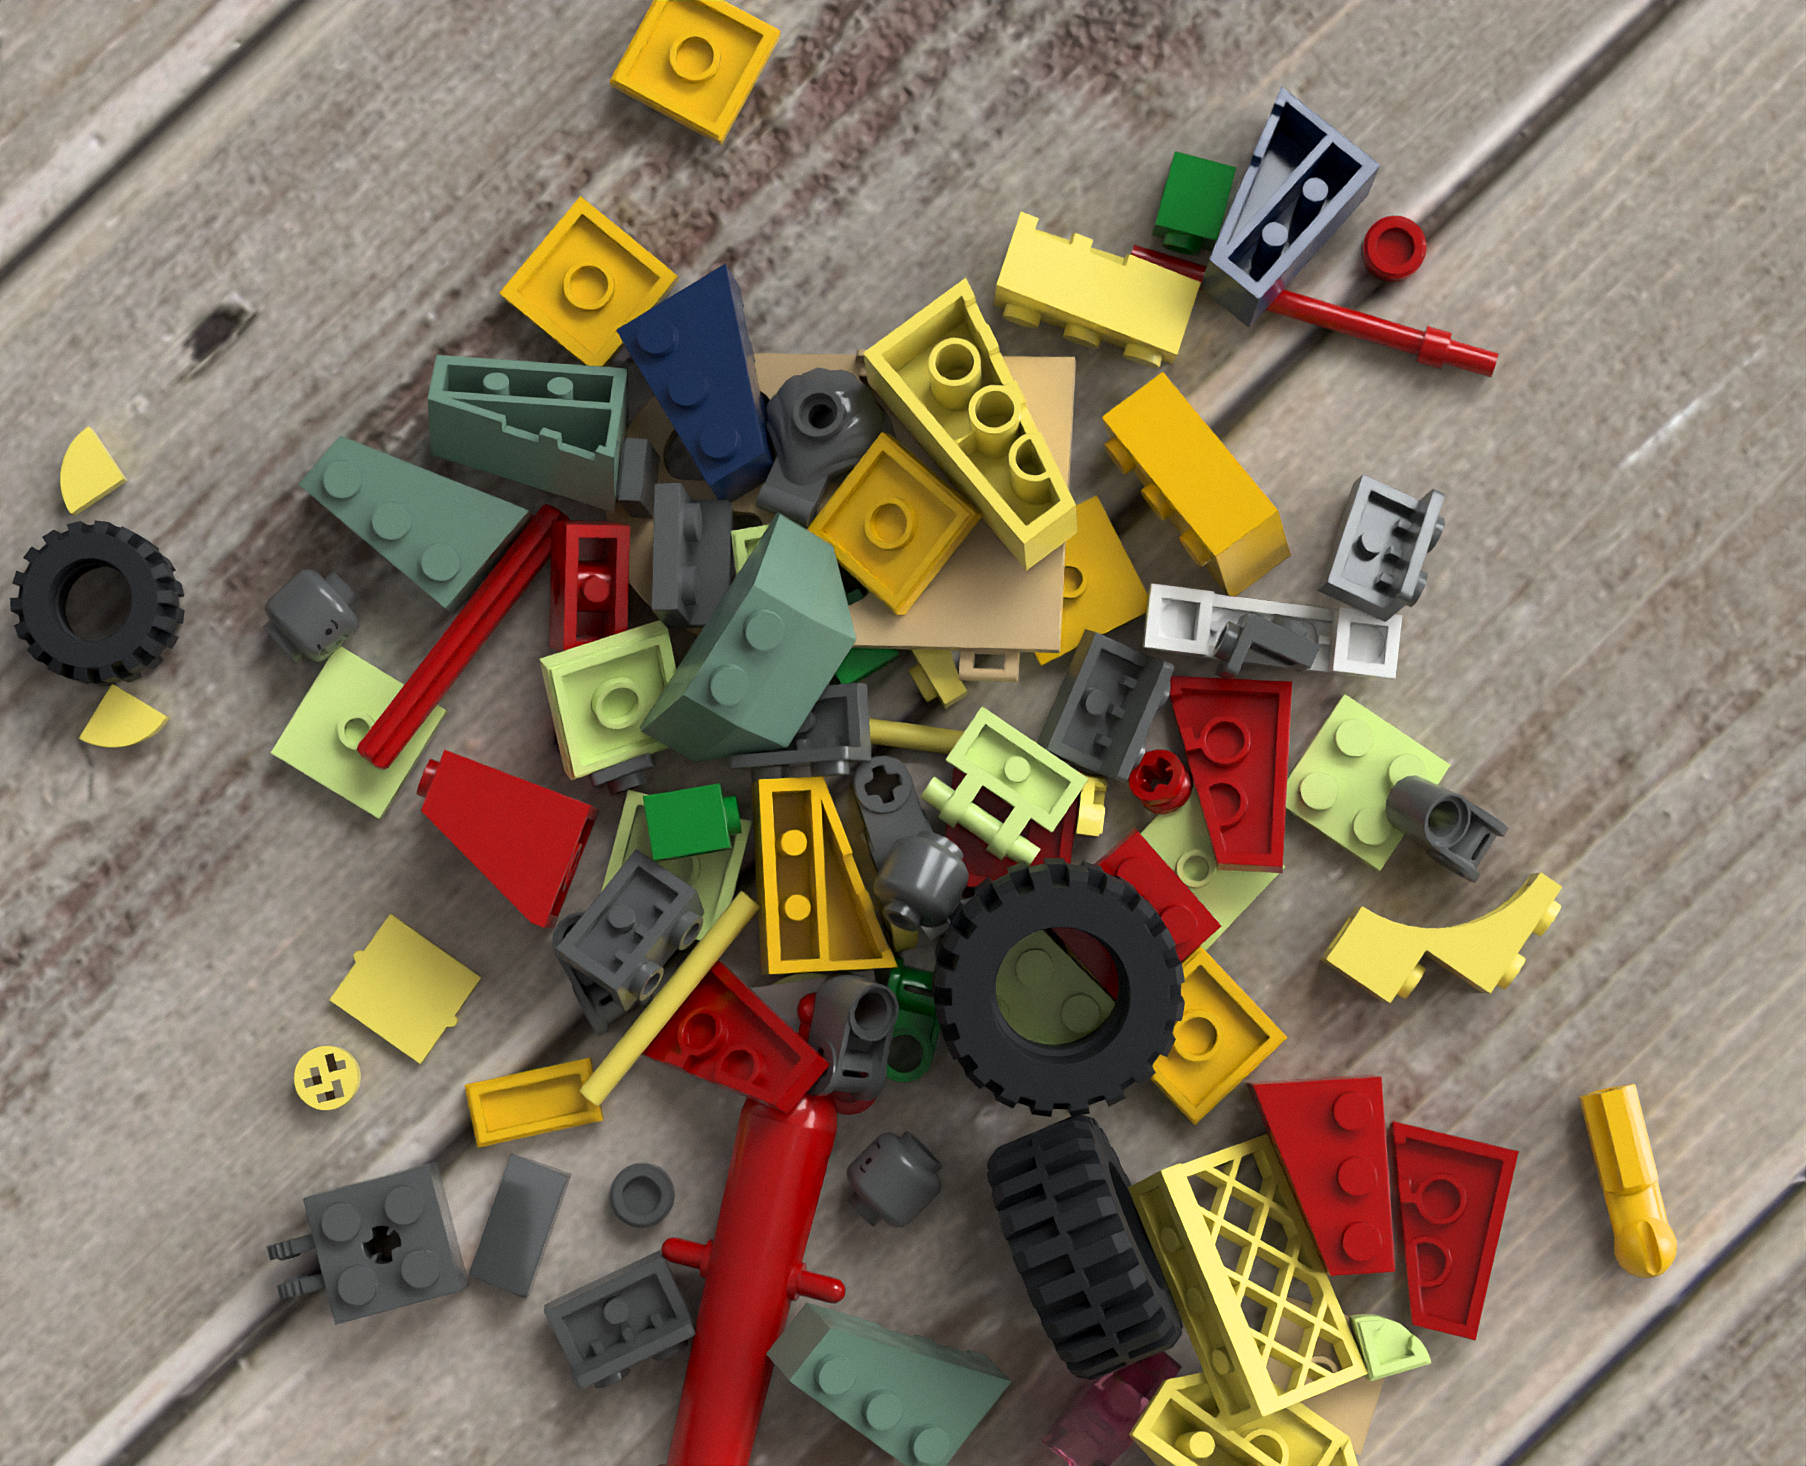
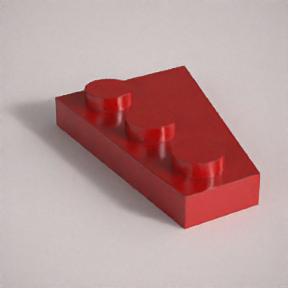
[1169,676,1293,873]
[641,959,830,1114]
[1393,1121,1519,1341]

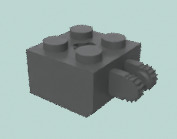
[267,1161,469,1325]

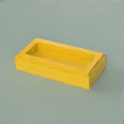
[464,1057,604,1148]

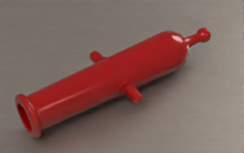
[658,992,846,1466]

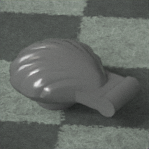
[756,368,884,527]

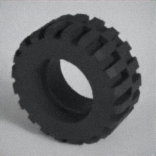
[932,858,1185,1117]
[987,1115,1183,1380]

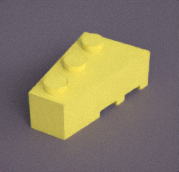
[993,211,1201,368]

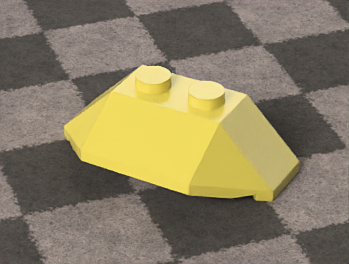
[1129,1372,1358,1466]

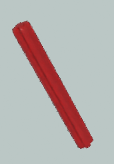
[357,504,570,770]

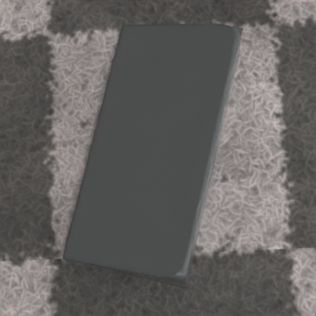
[469,1153,572,1298]

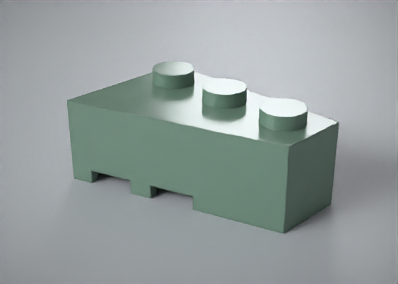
[428,355,629,513]
[298,436,534,615]
[766,1302,1011,1466]

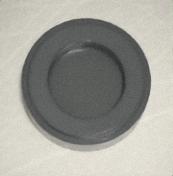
[610,1162,675,1228]

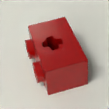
[549,520,630,652]

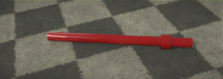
[1131,244,1498,378]

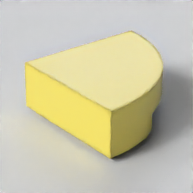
[60,426,127,516]
[79,684,170,748]
[1074,773,1107,838]

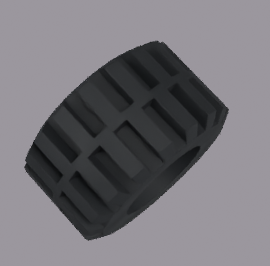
[10,520,185,686]

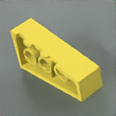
[863,278,1077,571]

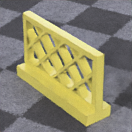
[1128,1134,1368,1431]

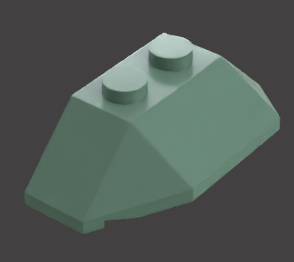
[640,512,856,762]

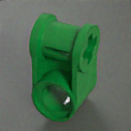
[886,956,940,1083]

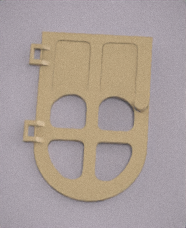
[606,349,1076,682]

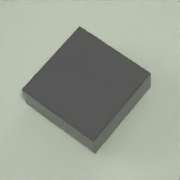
[616,438,660,518]

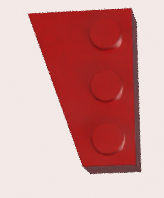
[1246,1074,1395,1276]

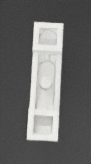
[1142,583,1402,679]

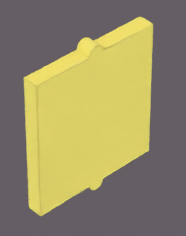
[329,914,482,1064]

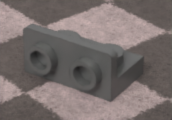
[652,483,733,629]
[556,849,704,1011]

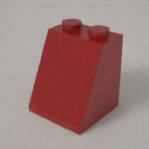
[416,749,600,929]

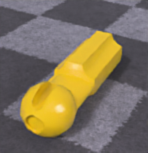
[1578,1083,1677,1279]

